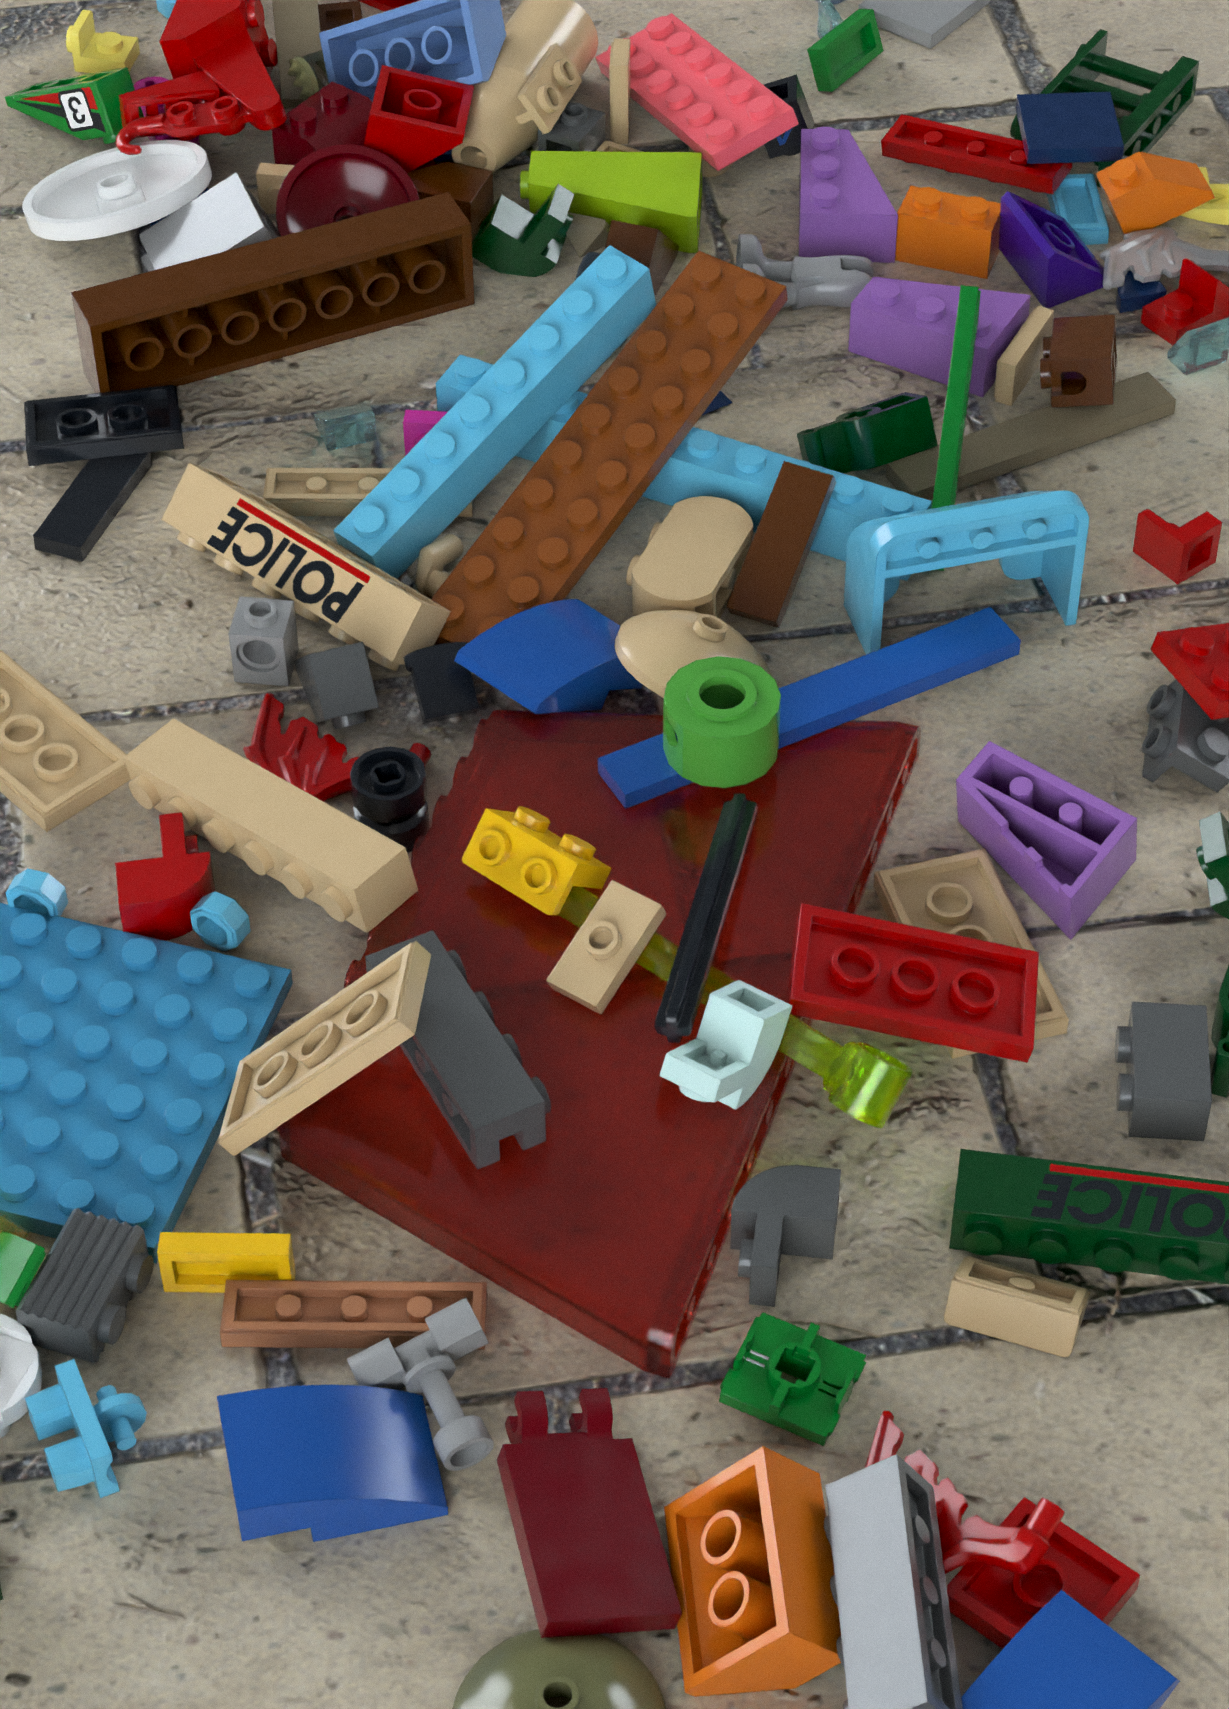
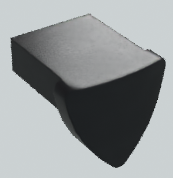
[403,642,479,724]

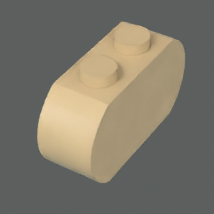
[626,496,753,618]

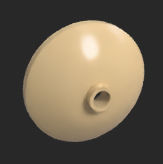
[614,610,772,698]

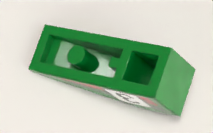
[5,67,144,144]

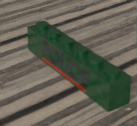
[949,1149,1229,1284]

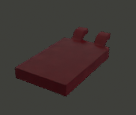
[497,1388,682,1638]

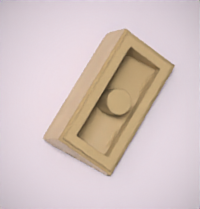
[944,1256,1091,1357]

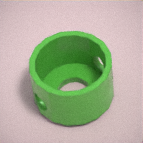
[663,656,781,788]

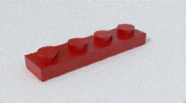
[881,114,1073,195]

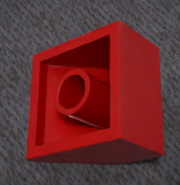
[364,65,474,173]

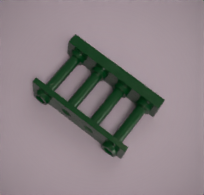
[1010,29,1199,188]

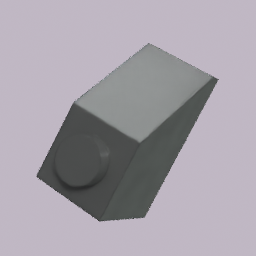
[294,642,379,730]

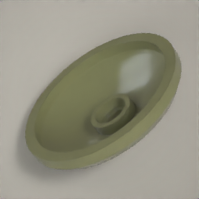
[452,1629,666,1709]

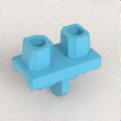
[25,1359,147,1498]

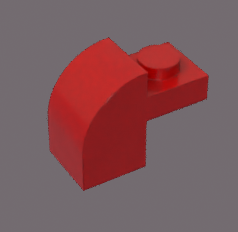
[115,812,216,941]

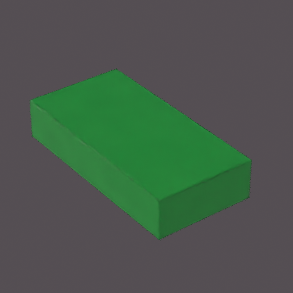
[807,9,884,92]

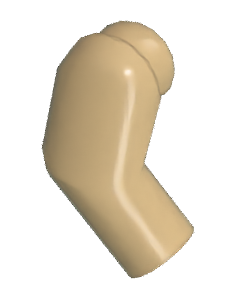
[415,534,463,598]

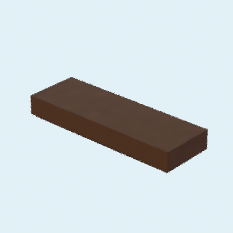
[726,461,836,628]

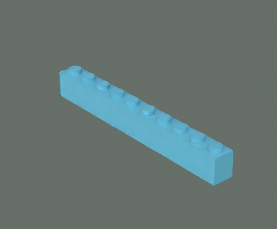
[436,354,932,581]

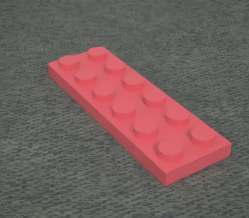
[595,13,799,171]

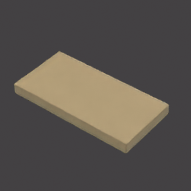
[0,650,131,832]
[873,848,1069,1059]
[218,941,431,1156]

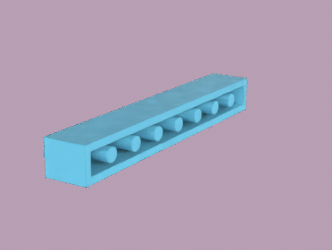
[333,245,656,579]

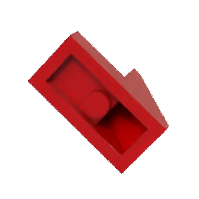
[1140,257,1229,347]

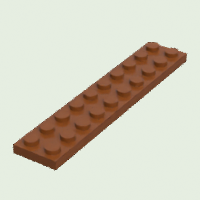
[431,250,788,645]

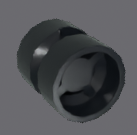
[350,746,430,853]

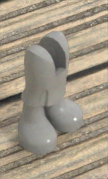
[736,234,873,310]

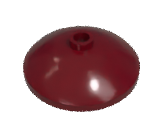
[276,144,419,237]

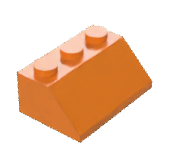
[664,1446,841,1697]

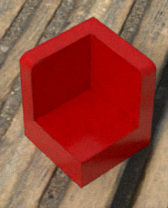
[1133,509,1222,585]

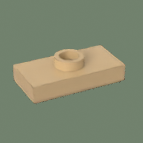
[546,880,667,1015]

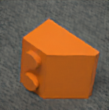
[895,185,1001,279]

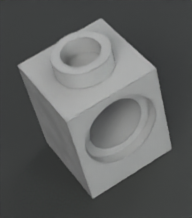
[228,597,299,686]

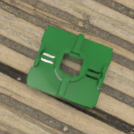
[719,1312,866,1446]

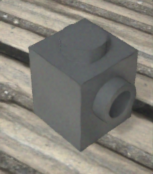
[538,102,606,151]

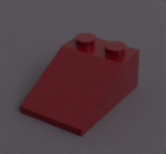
[272,81,437,171]

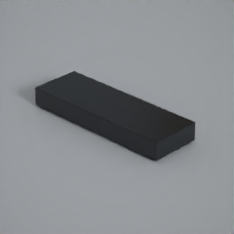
[33,453,152,562]

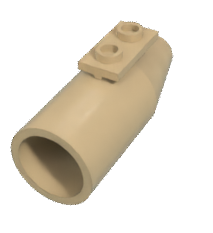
[452,0,598,173]

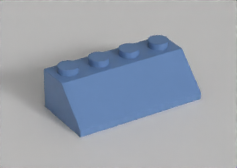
[319,0,506,102]

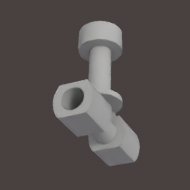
[347,1297,494,1471]

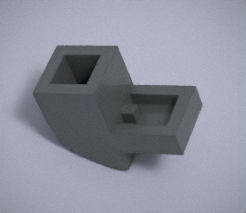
[730,1165,841,1307]

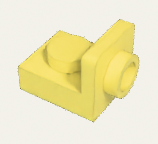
[66,10,140,73]

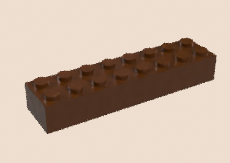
[71,192,475,393]

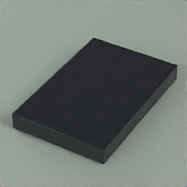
[24,385,184,466]

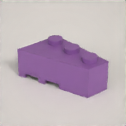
[799,127,898,263]
[848,277,1031,397]
[956,741,1137,940]

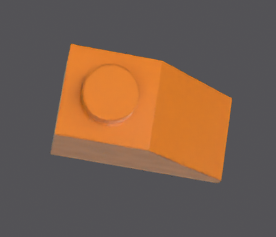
[1095,151,1215,235]

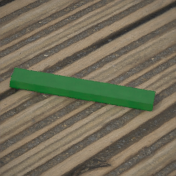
[932,285,981,571]

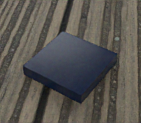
[1016,92,1124,164]

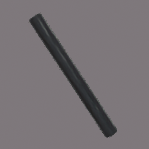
[654,793,758,1043]

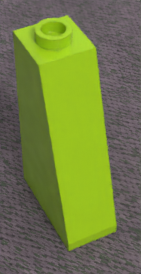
[520,151,703,253]

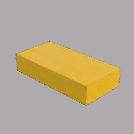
[157,1232,296,1293]

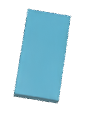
[1046,173,1109,245]

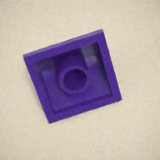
[998,191,1104,308]

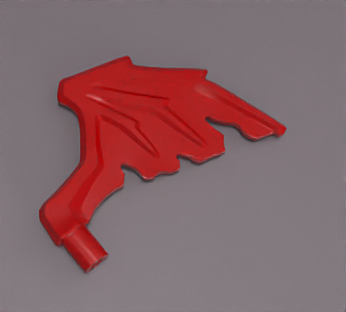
[243,693,432,801]
[865,1411,1065,1574]

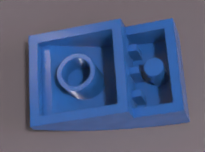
[454,599,643,714]
[217,1385,448,1542]
[961,1590,1180,1709]

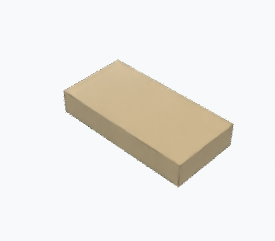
[609,38,631,144]
[994,305,1054,406]

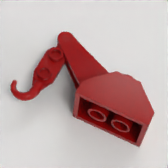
[116,0,287,155]

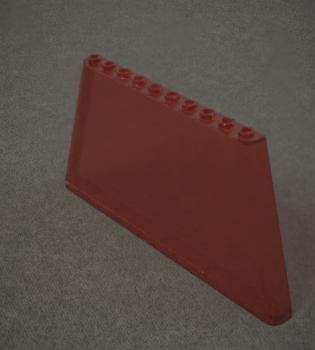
[275,710,921,1379]

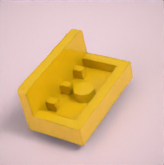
[462,806,612,916]

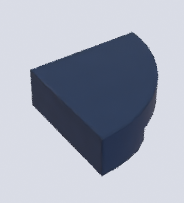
[1116,271,1167,313]

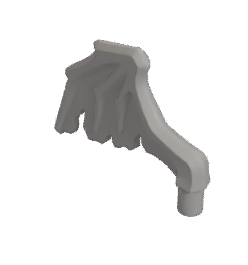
[1100,227,1229,290]

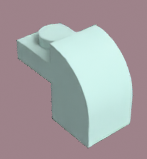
[659,980,793,1110]

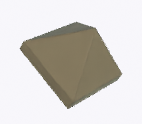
[566,212,610,258]

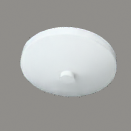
[22,140,212,241]

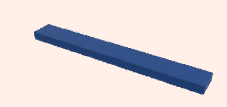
[598,607,1021,809]

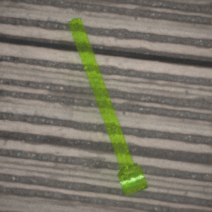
[559,886,913,1128]

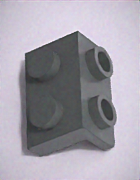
[1142,679,1229,793]

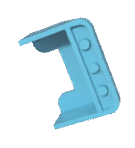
[843,490,1089,655]

